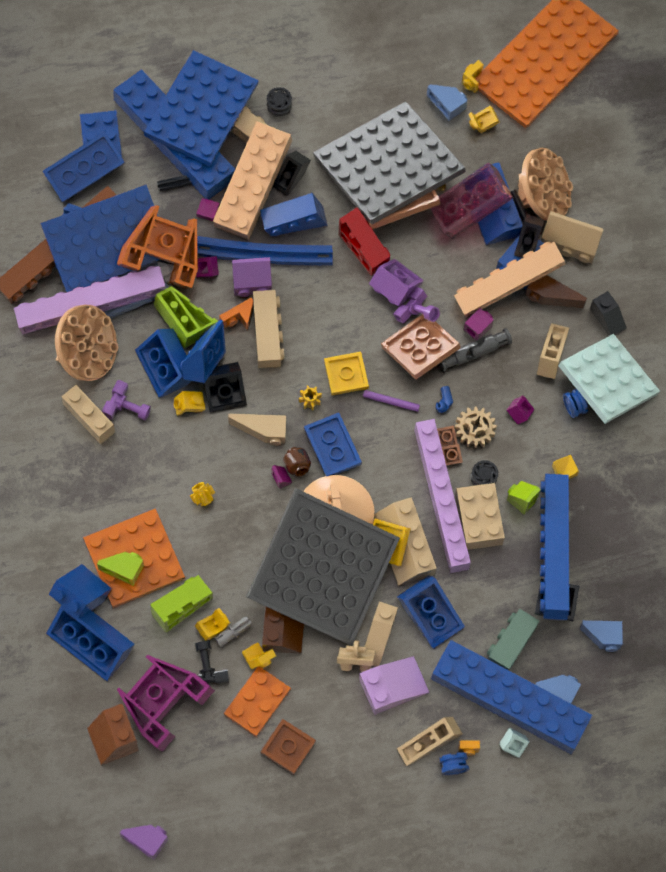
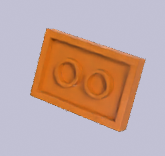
[224,666,291,738]

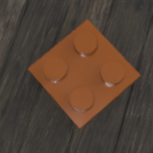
[260,719,316,775]

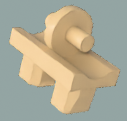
[337,641,375,672]

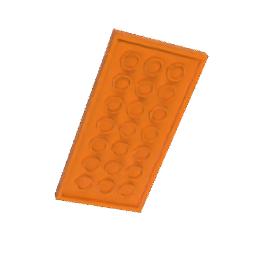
[475,0,619,128]

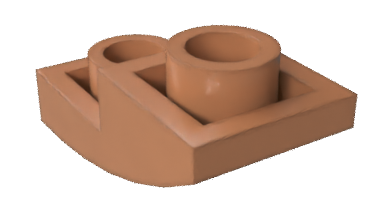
[437,425,463,466]

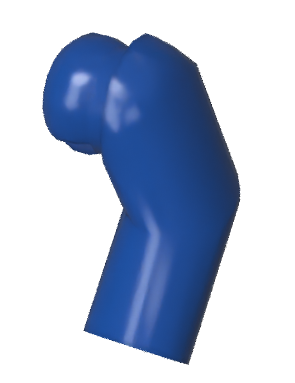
[436,386,453,413]

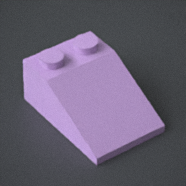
[359,656,429,715]

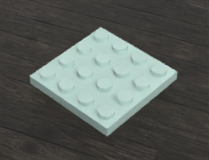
[558,334,660,424]

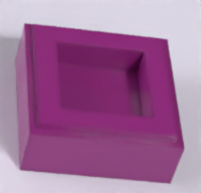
[196,198,220,221]

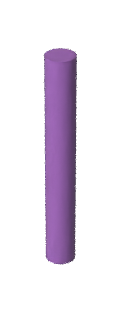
[363,390,420,412]

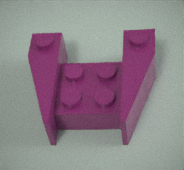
[117,655,215,752]

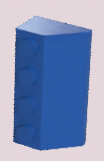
[463,162,523,245]
[46,605,135,681]

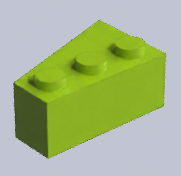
[150,575,213,633]

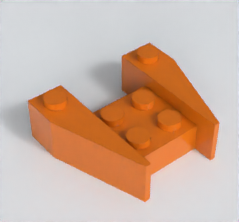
[117,205,198,289]

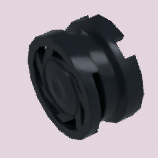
[267,87,292,117]
[471,460,499,486]

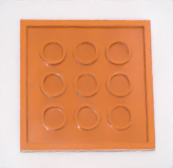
[83,508,185,608]

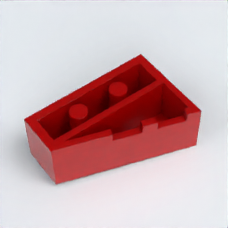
[338,207,391,276]

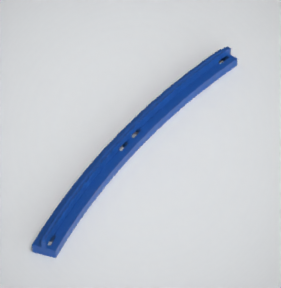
[63,203,333,265]

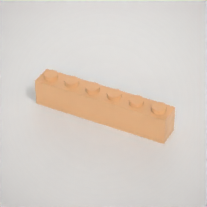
[454,242,566,318]

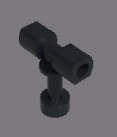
[195,641,229,685]

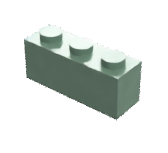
[487,609,540,671]

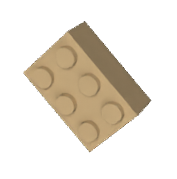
[455,483,505,550]

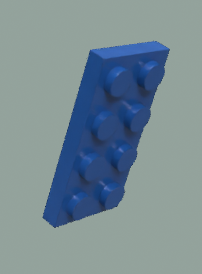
[42,131,125,203]

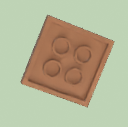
[381,314,461,379]

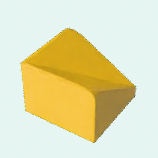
[552,455,579,479]

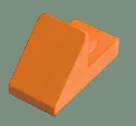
[219,298,253,331]

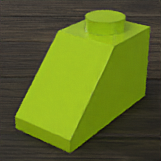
[507,481,541,515]
[97,552,144,586]

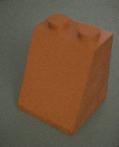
[87,703,139,766]

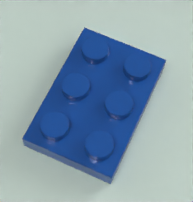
[80,110,122,157]
[304,413,362,476]

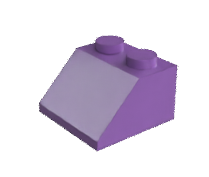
[232,257,272,297]
[369,259,424,306]

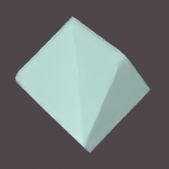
[499,728,530,758]

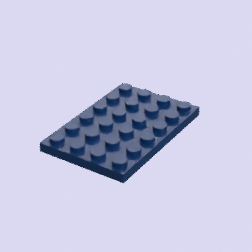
[144,50,259,166]
[40,185,161,293]

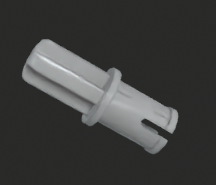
[214,617,252,647]

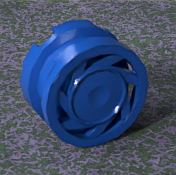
[563,389,588,418]
[439,752,469,775]

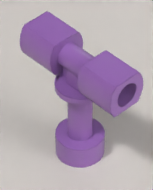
[393,287,440,323]
[102,380,151,420]

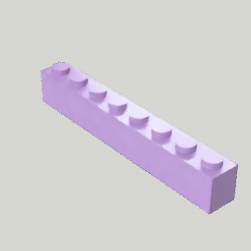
[14,266,166,335]
[414,419,471,573]

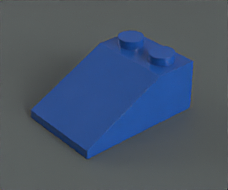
[397,575,465,648]

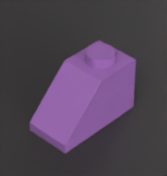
[120,825,168,860]

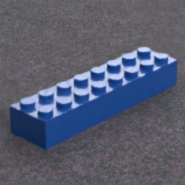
[113,69,235,200]
[431,640,592,755]

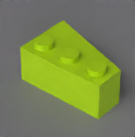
[154,286,218,348]

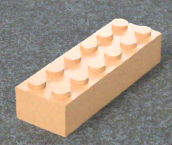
[213,121,292,240]

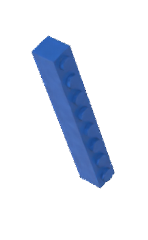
[540,474,569,620]

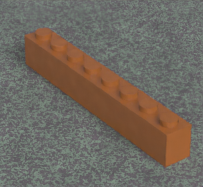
[0,186,116,304]

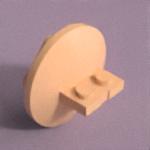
[518,148,573,221]
[55,305,118,381]
[303,475,374,525]

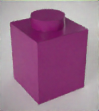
[463,308,494,341]

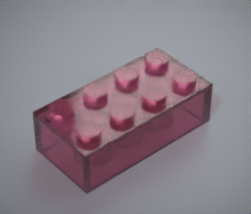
[430,162,513,239]

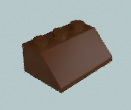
[262,607,304,654]

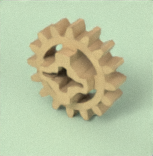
[455,406,497,448]

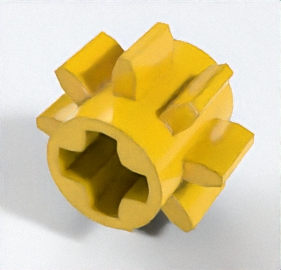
[299,385,322,410]
[190,482,215,506]

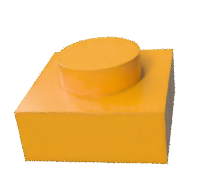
[458,740,480,756]

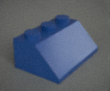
[180,320,226,383]
[135,329,192,398]

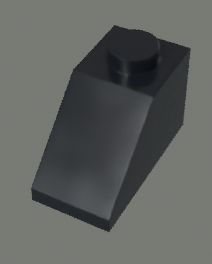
[273,151,311,195]
[514,214,544,258]
[590,291,627,336]

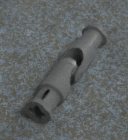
[439,328,512,372]

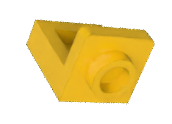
[462,60,484,93]
[468,106,500,134]
[173,391,205,416]
[195,608,230,641]
[242,642,276,669]

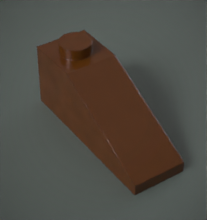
[526,275,587,308]

